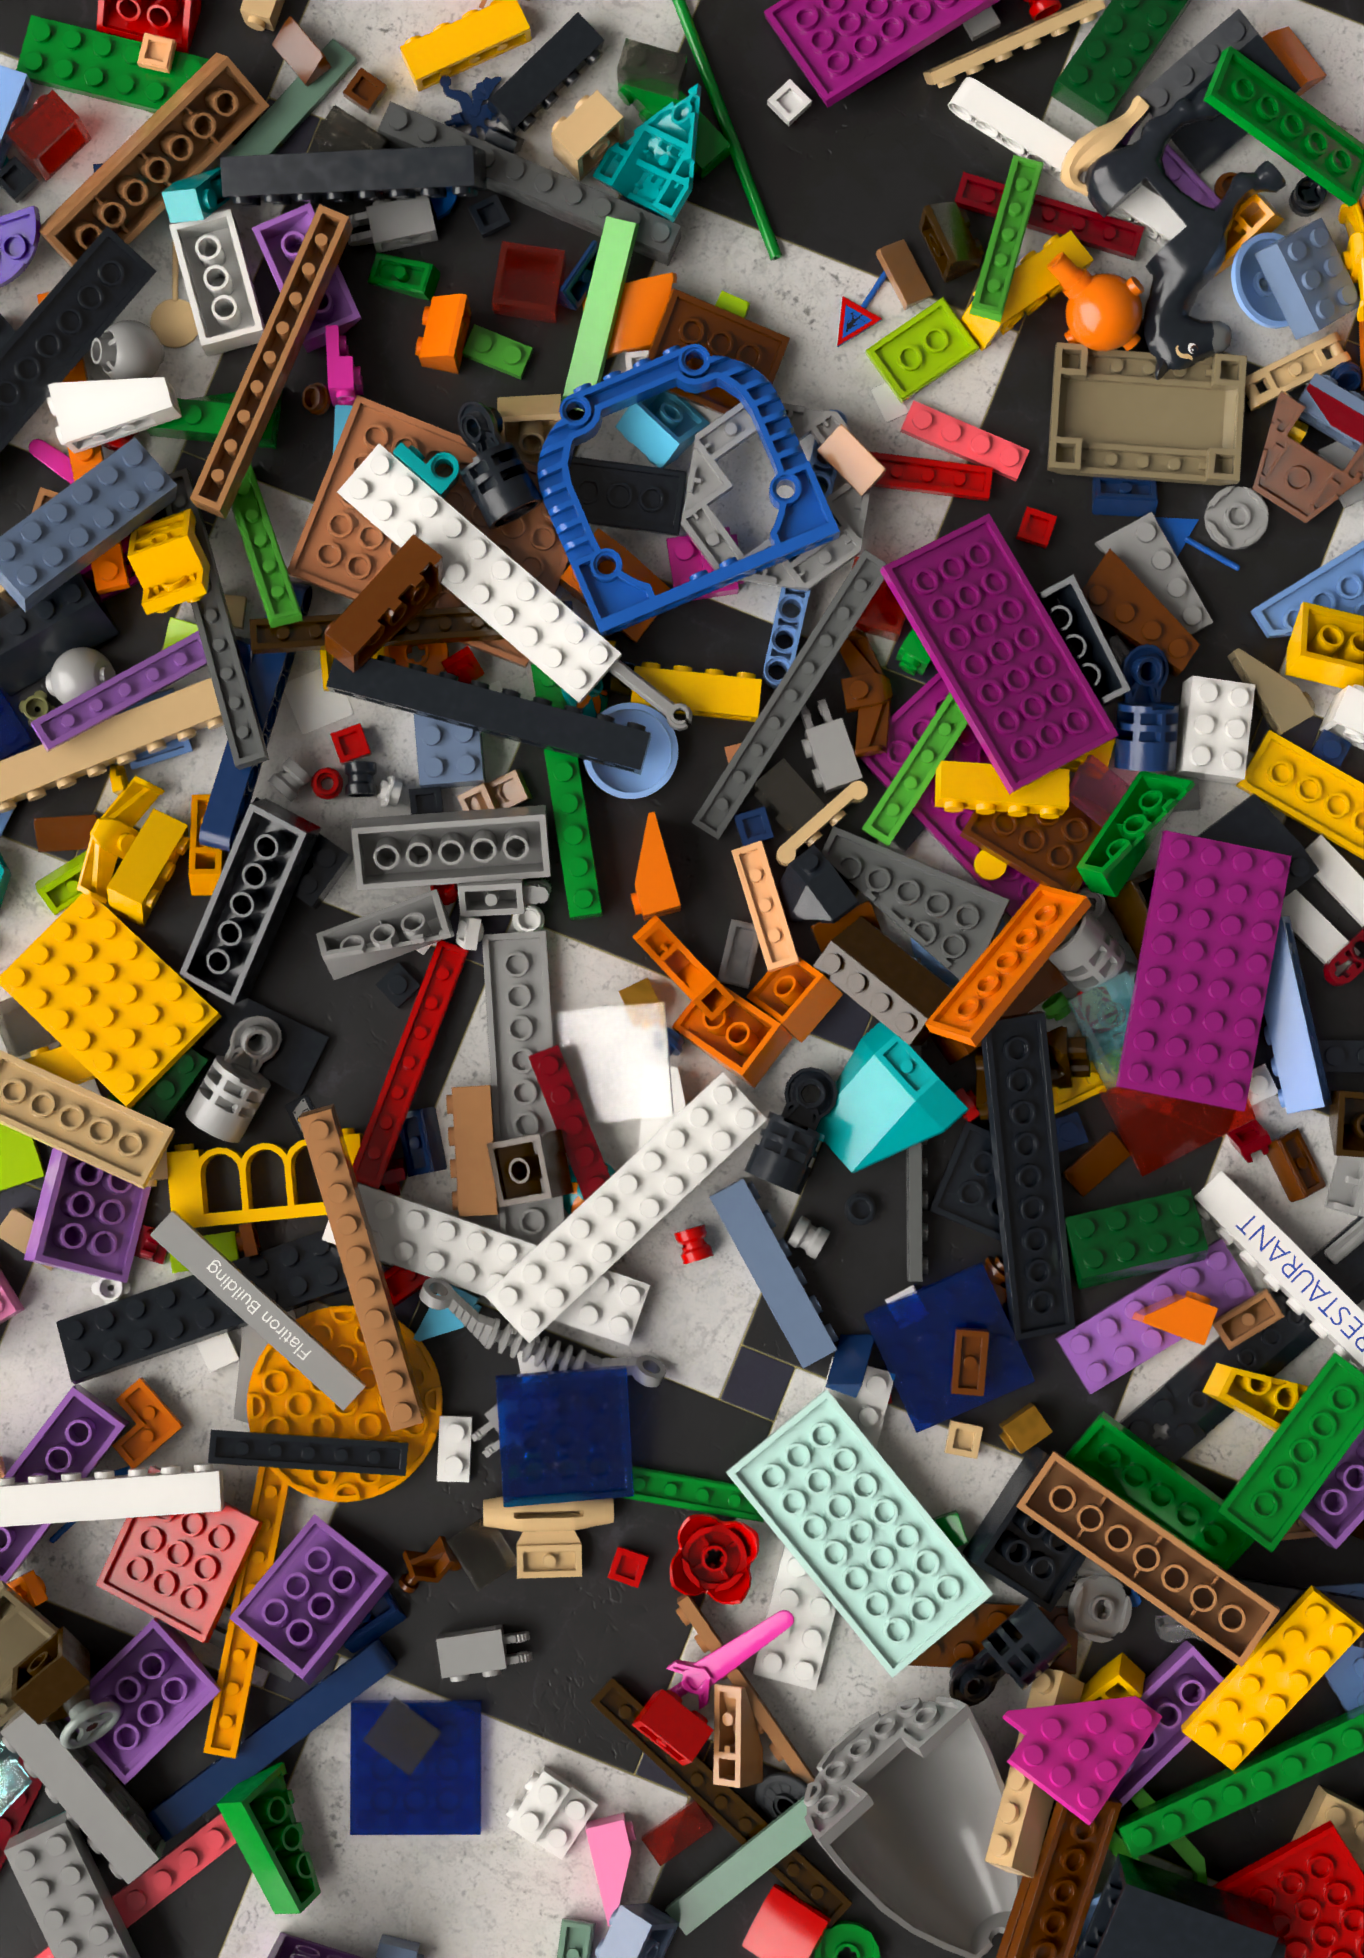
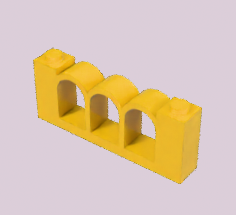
[167,1128,363,1228]

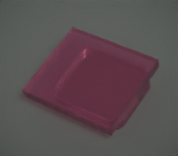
[1069,755,1130,827]

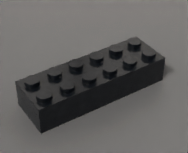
[179,798,321,1005]

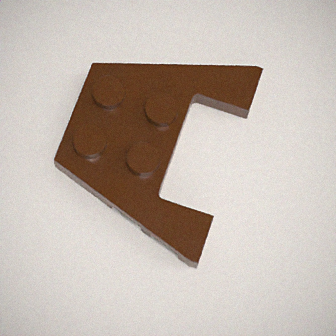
[1253,390,1364,523]

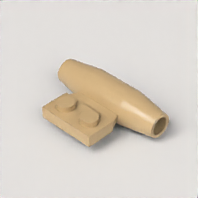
[483,1491,614,1579]

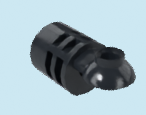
[458,401,543,529]
[744,1067,837,1195]
[949,1598,1072,1707]

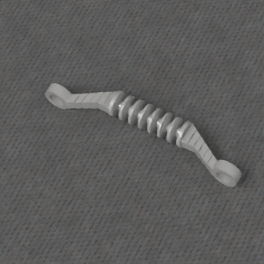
[419,1278,666,1387]

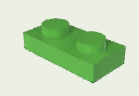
[462,324,533,380]

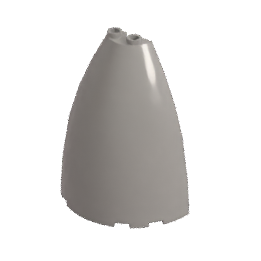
[804,1696,1022,1958]

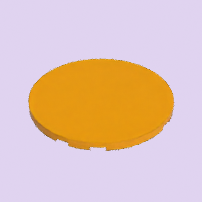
[247,1305,443,1502]

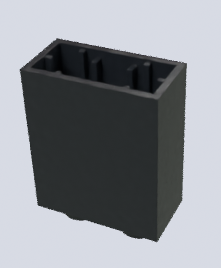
[1075,1853,1286,1958]

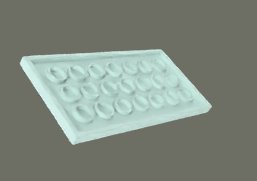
[726,1389,993,1678]

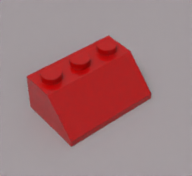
[96,0,201,54]

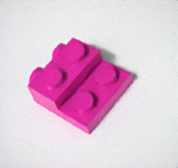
[325,325,364,407]
[666,527,744,601]

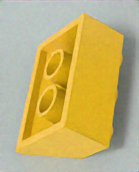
[1285,602,1364,689]

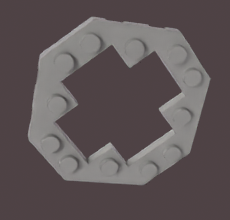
[681,402,871,591]

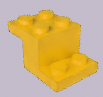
[127,508,210,615]

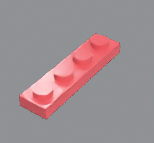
[900,400,1030,482]

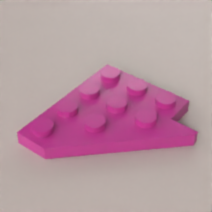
[1002,1696,1163,1825]

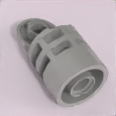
[1048,911,1138,1013]
[186,1015,282,1143]

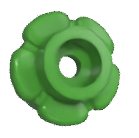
[1042,992,1072,1021]

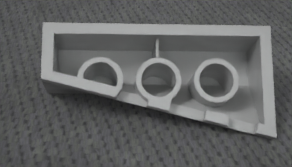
[316,889,455,980]

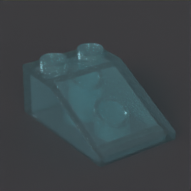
[1069,971,1134,1088]

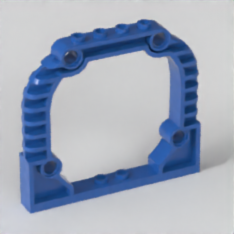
[537,344,840,638]

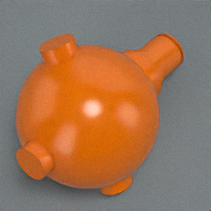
[1047,252,1144,351]

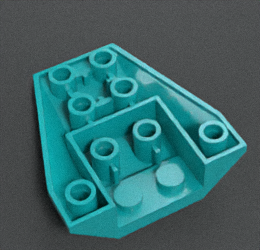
[816,1022,969,1173]

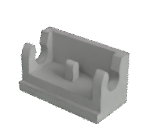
[1324,1156,1364,1217]

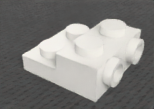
[506,1765,598,1860]

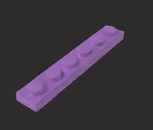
[31,631,207,752]

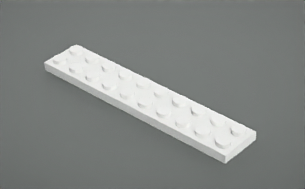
[337,444,622,704]
[484,1072,767,1343]
[322,1182,650,1346]
[752,1356,896,1690]

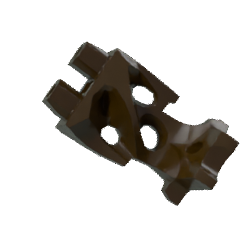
[975,1026,1090,1120]

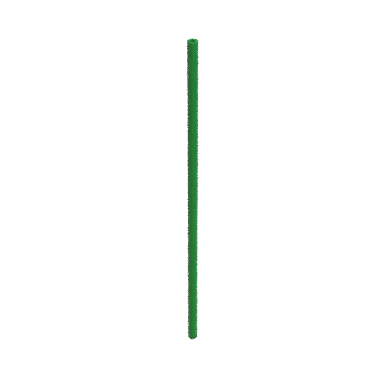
[672,0,782,260]

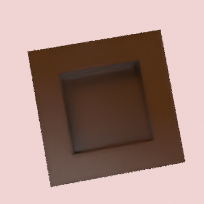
[343,68,388,115]
[235,1222,262,1257]

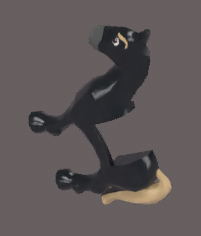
[1060,88,1286,380]

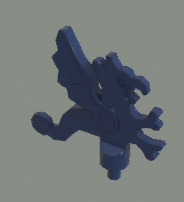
[440,75,502,139]

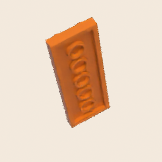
[925,884,1091,1047]

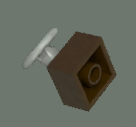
[11,1626,121,1749]

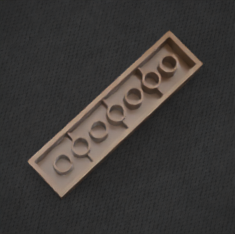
[39,52,269,267]
[1016,1451,1280,1667]

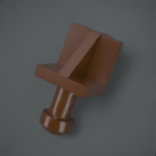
[398,1536,466,1593]

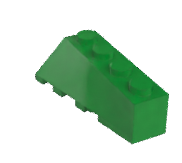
[146,390,283,449]
[1076,771,1195,897]
[216,1762,321,1914]

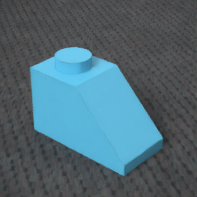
[413,1284,482,1341]

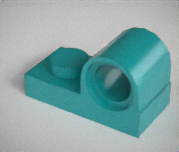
[393,442,459,499]

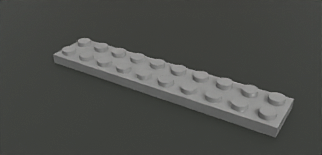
[482,931,565,1244]

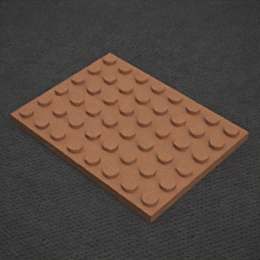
[287,395,568,668]

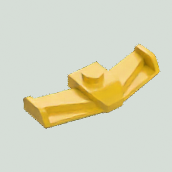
[1338,200,1364,322]
[76,776,165,904]

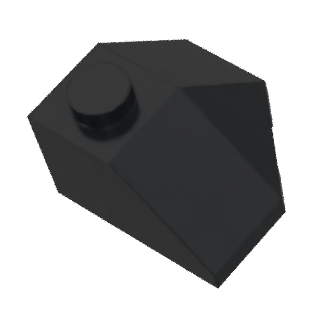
[777,845,859,924]

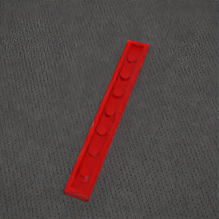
[352,940,469,1190]

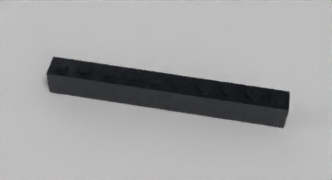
[326,655,651,775]

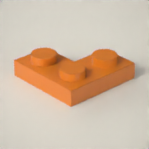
[112,1377,184,1469]

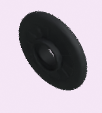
[755,1772,808,1823]

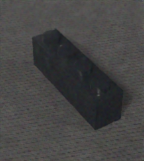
[487,12,604,135]

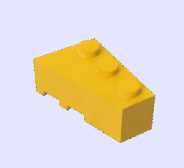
[107,808,190,928]

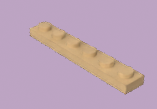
[922,0,1106,88]

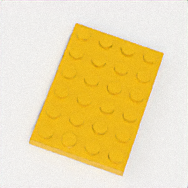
[0,893,221,1109]

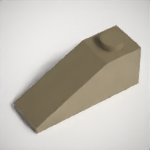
[1227,648,1315,736]

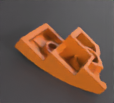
[582,272,677,359]

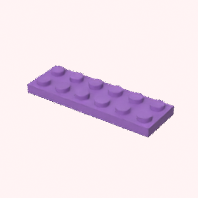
[1056,1238,1255,1394]

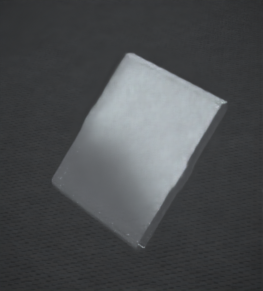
[551,1002,674,1124]

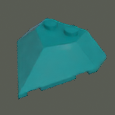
[593,83,701,223]

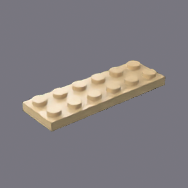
[0,1050,175,1190]

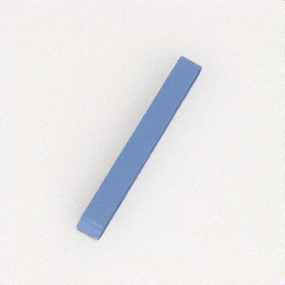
[763,410,847,689]

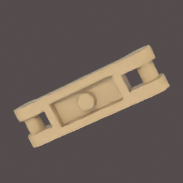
[1245,332,1352,411]
[776,781,868,867]

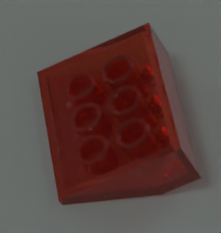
[1099,1081,1256,1177]

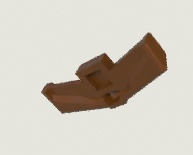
[839,630,893,758]

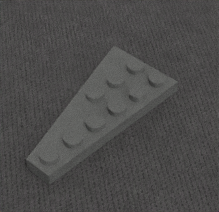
[821,826,1010,980]

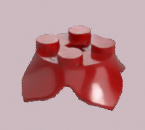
[670,1513,759,1605]

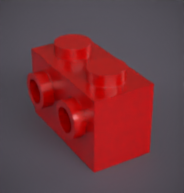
[632,1689,714,1766]

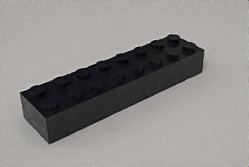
[220,145,487,207]

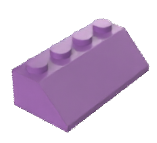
[252,203,362,353]

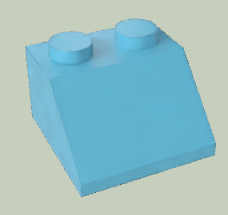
[615,391,710,468]

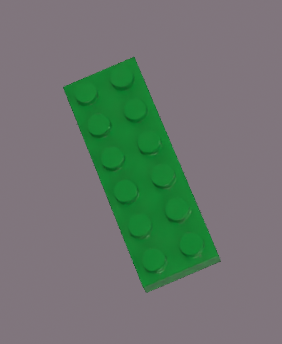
[16,15,209,113]
[1204,46,1364,207]
[1217,1352,1364,1553]
[1065,1411,1255,1571]

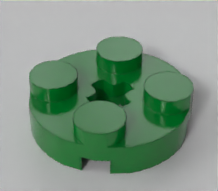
[814,1920,880,1958]

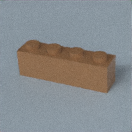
[446,1085,499,1217]

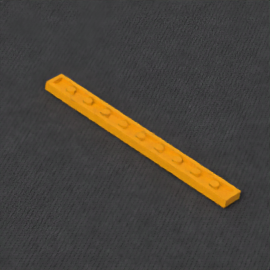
[203,1467,290,1759]

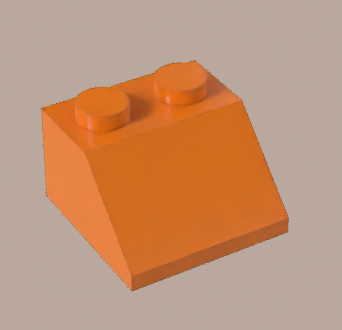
[1262,26,1327,96]
[415,294,472,374]
[746,957,843,1043]
[1132,1291,1218,1345]

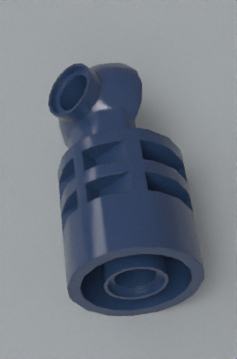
[1114,644,1179,772]

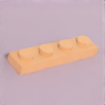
[731,841,800,972]

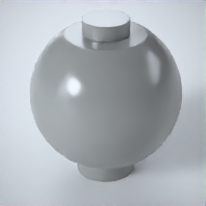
[91,320,165,380]
[46,647,116,704]

